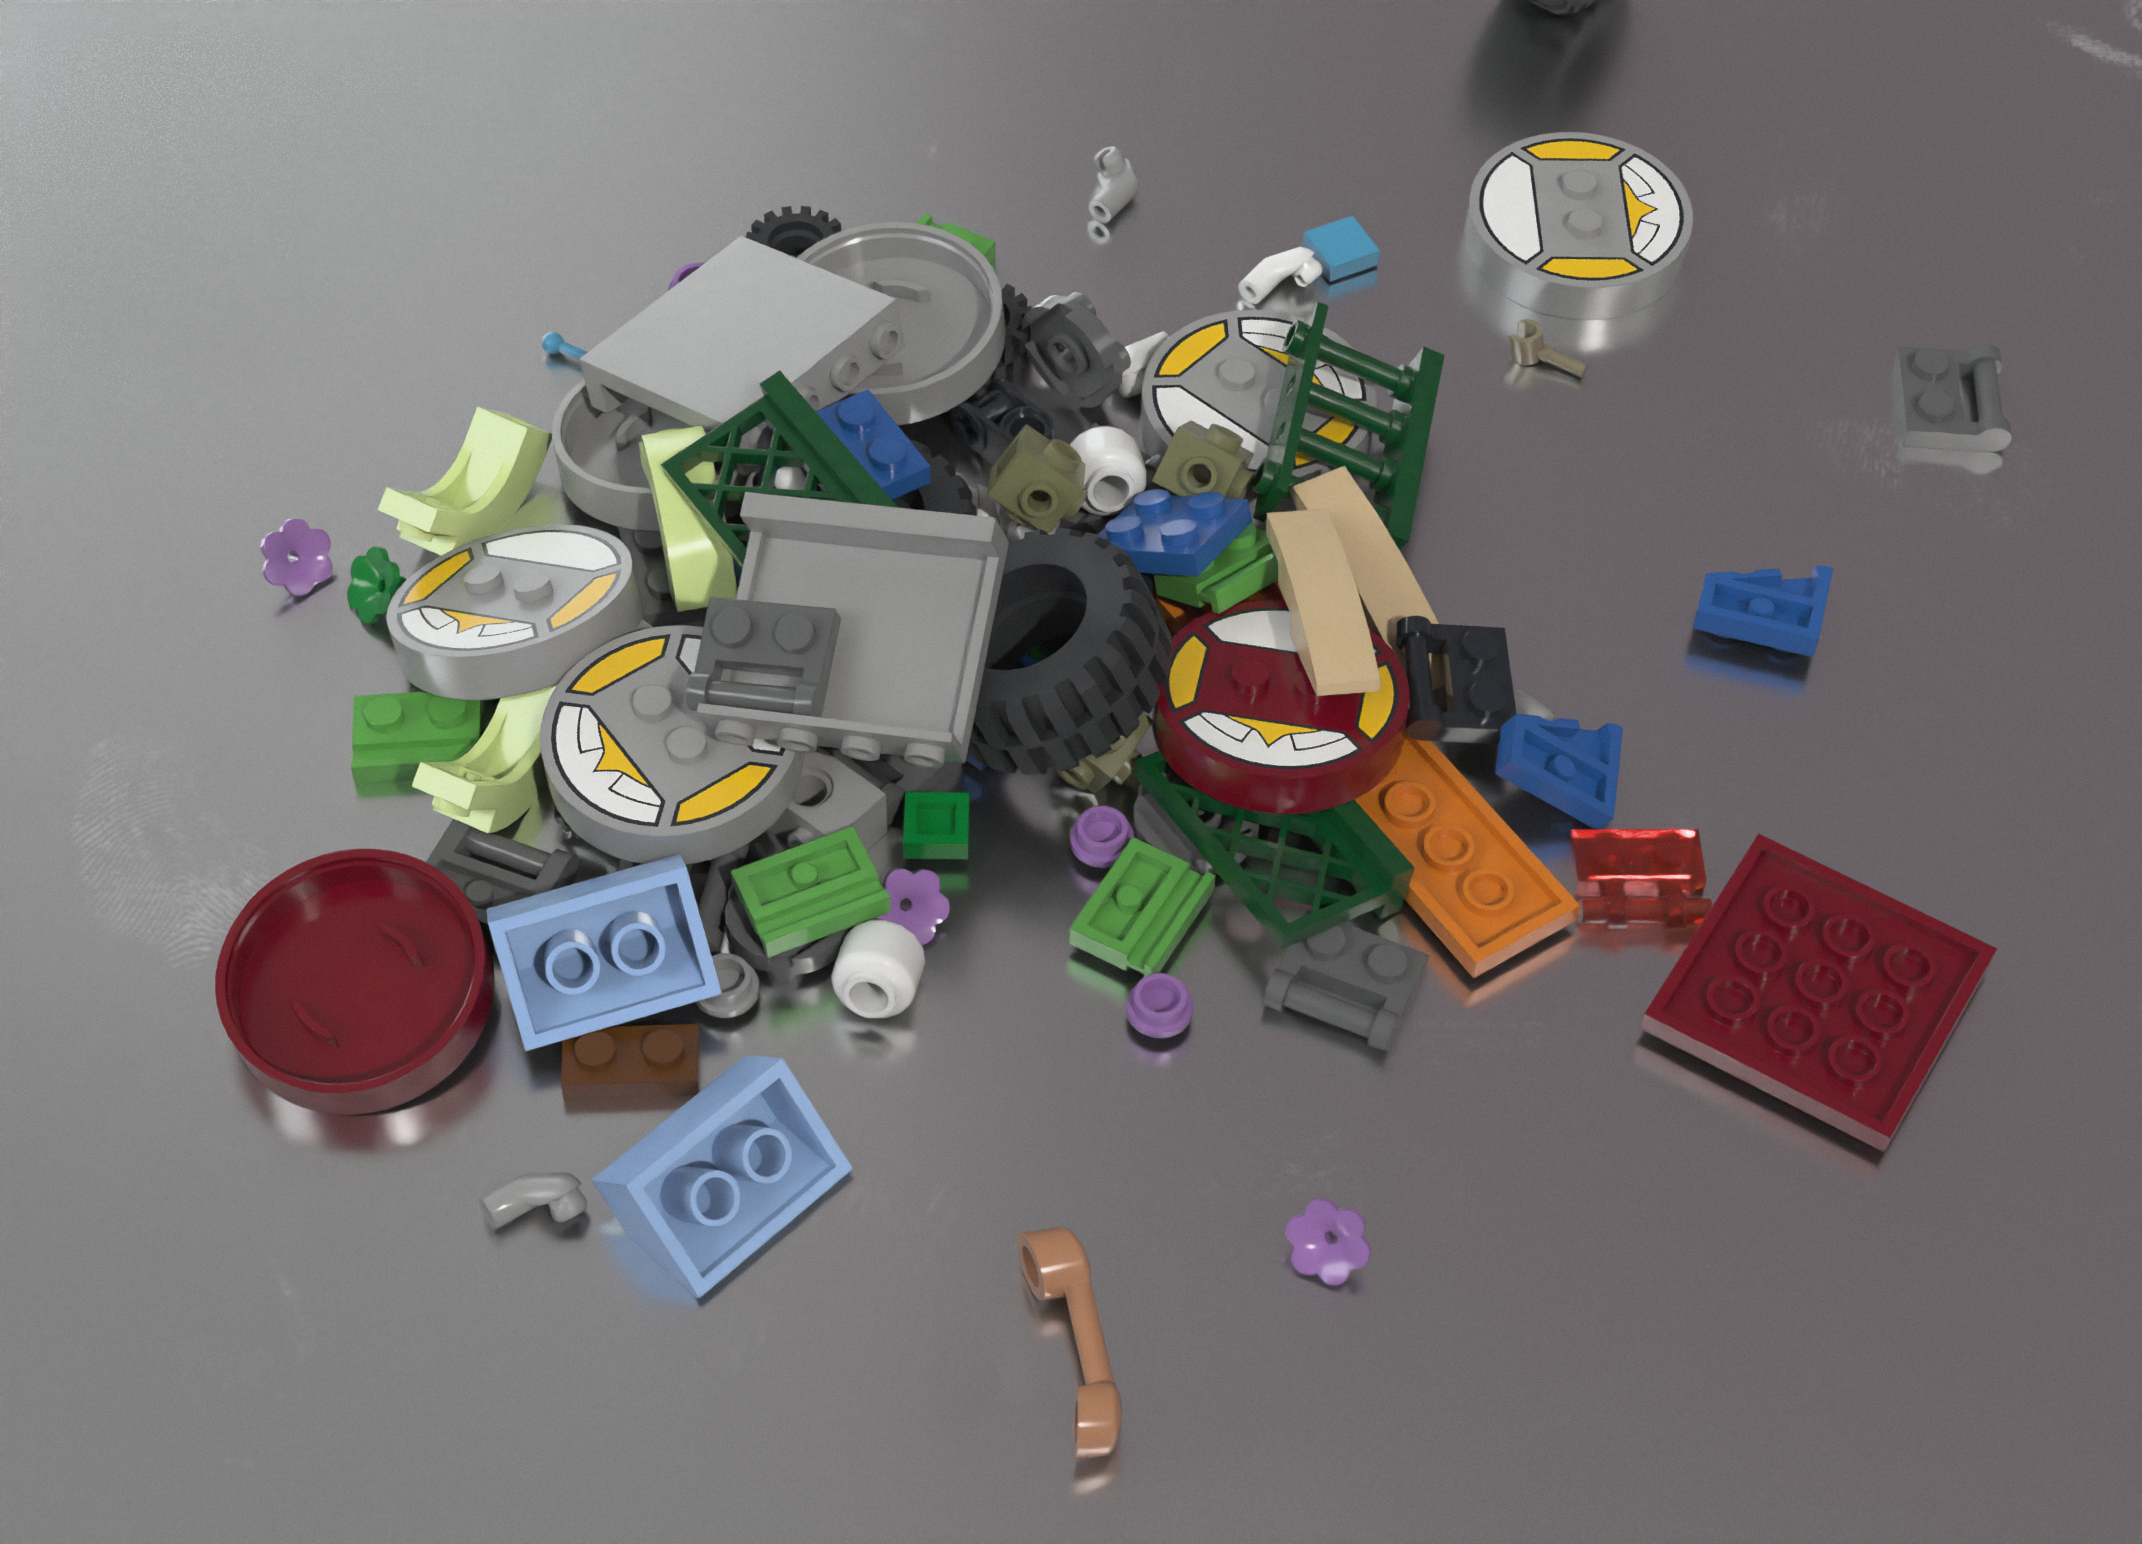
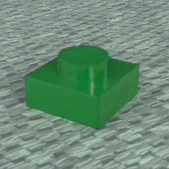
[903,792,969,860]

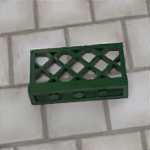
[661,370,898,569]
[1133,751,1415,949]

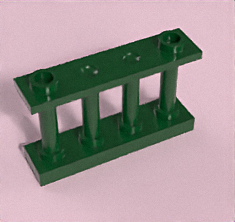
[1251,302,1445,551]

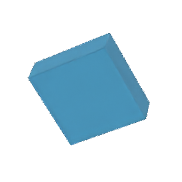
[1303,215,1380,282]

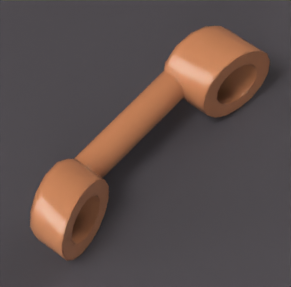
[1017,1227,1122,1460]

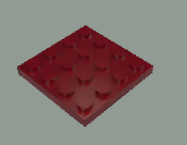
[1640,833,1997,1152]

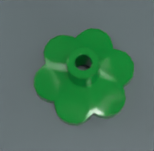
[347,546,406,624]

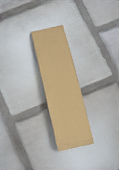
[1289,466,1444,691]
[1266,509,1381,696]

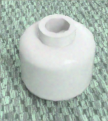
[1070,426,1147,516]
[831,920,925,1018]

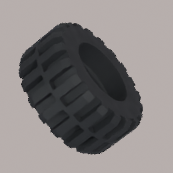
[967,528,1172,775]

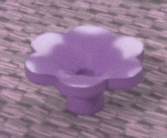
[260,518,333,596]
[876,867,950,945]
[1285,1198,1372,1285]

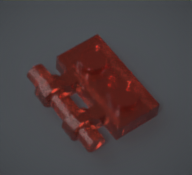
[1568,829,1712,931]

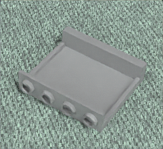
[579,236,905,477]
[697,492,1009,768]

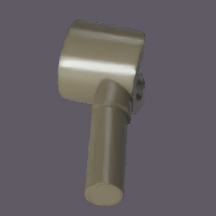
[1509,319,1588,378]

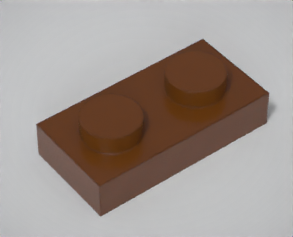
[561,1024,700,1100]

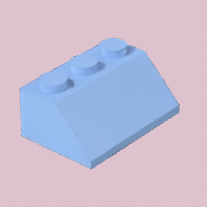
[487,854,722,1051]
[591,1055,853,1298]

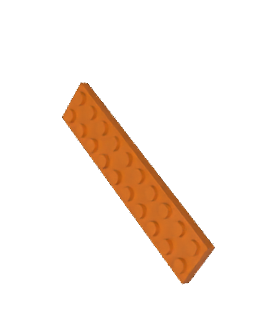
[1150,573,1580,978]

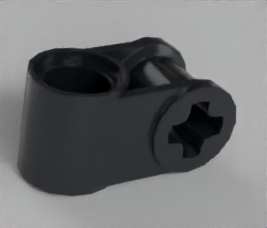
[950,378,1054,466]

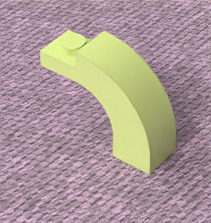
[378,407,552,556]
[638,426,738,612]
[412,684,558,833]

